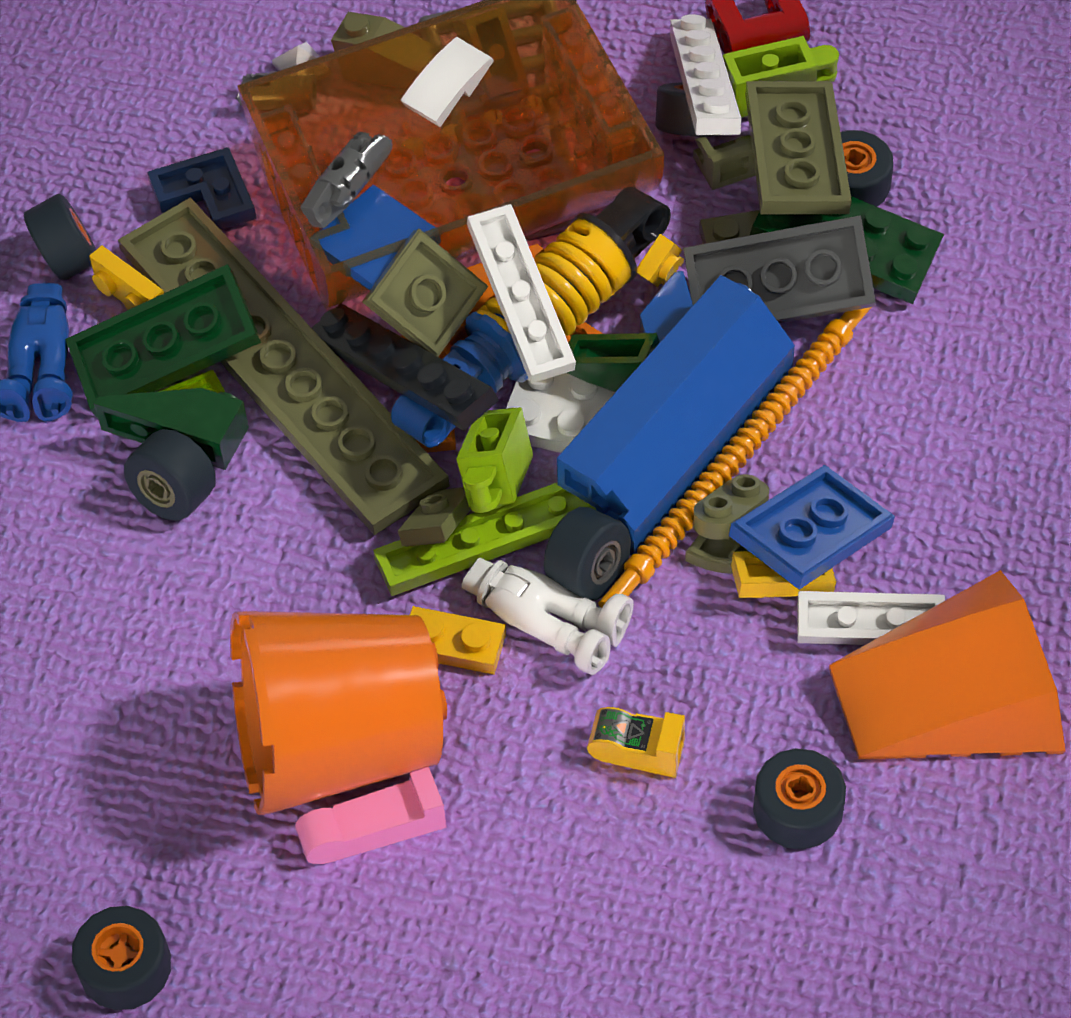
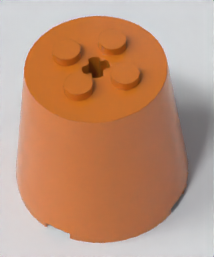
[230,611,447,815]

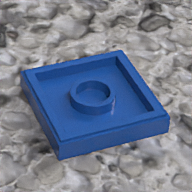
[310,184,440,290]

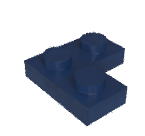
[147,147,257,230]

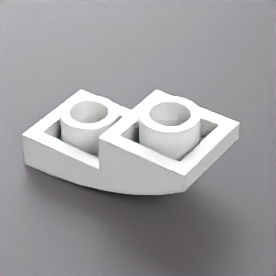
[401,37,494,127]

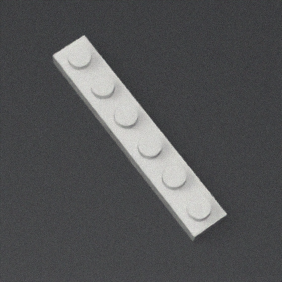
[670,14,741,135]

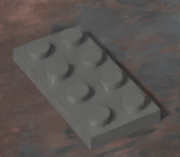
[683,215,876,323]

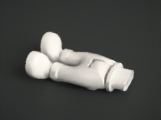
[462,558,634,675]

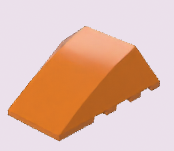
[828,570,1066,759]

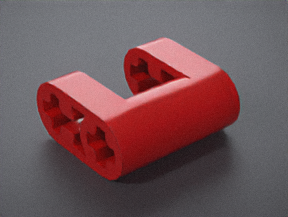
[705,0,810,54]

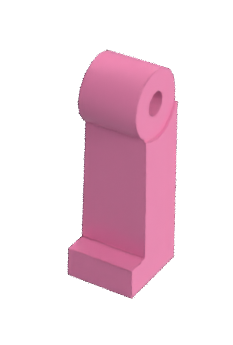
[295,766,447,864]

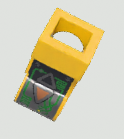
[587,707,685,778]

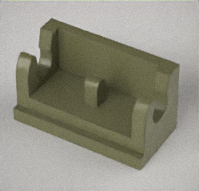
[693,135,756,190]

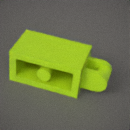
[723,36,839,118]
[456,407,533,513]

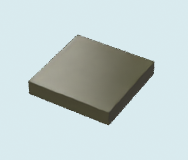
[362,228,488,357]

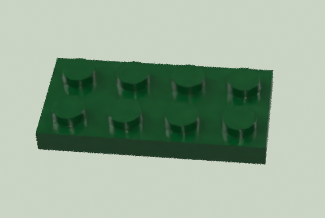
[749,196,944,304]
[65,264,261,418]

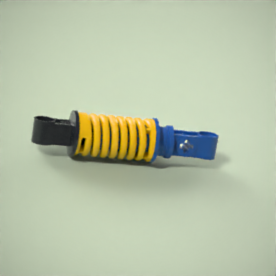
[391,186,671,448]

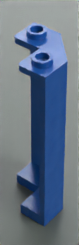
[557,275,795,555]

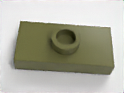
[398,487,471,547]

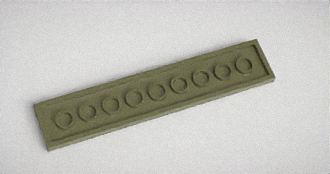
[118,197,450,535]

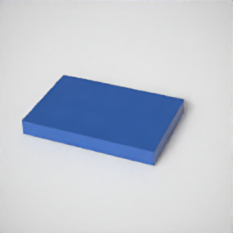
[729,465,895,590]

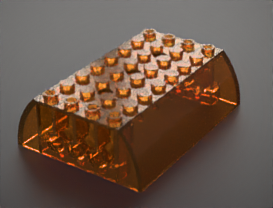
[237,0,664,309]

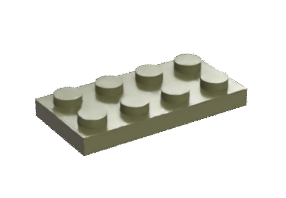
[745,81,852,214]

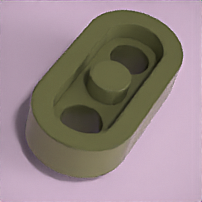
[693,474,769,540]

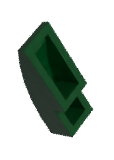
[567,333,660,392]

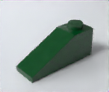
[94,388,249,470]

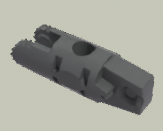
[301,131,393,228]

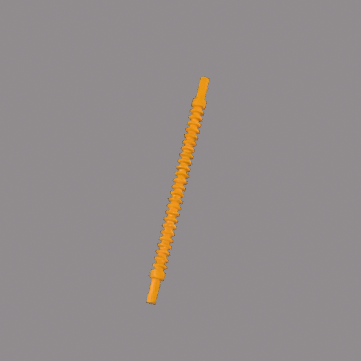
[598,307,872,607]

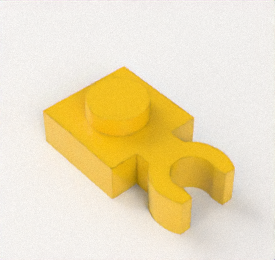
[637,234,684,287]

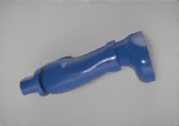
[0,283,73,422]

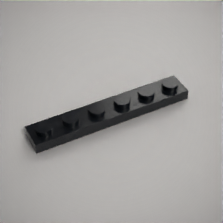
[312,303,499,431]

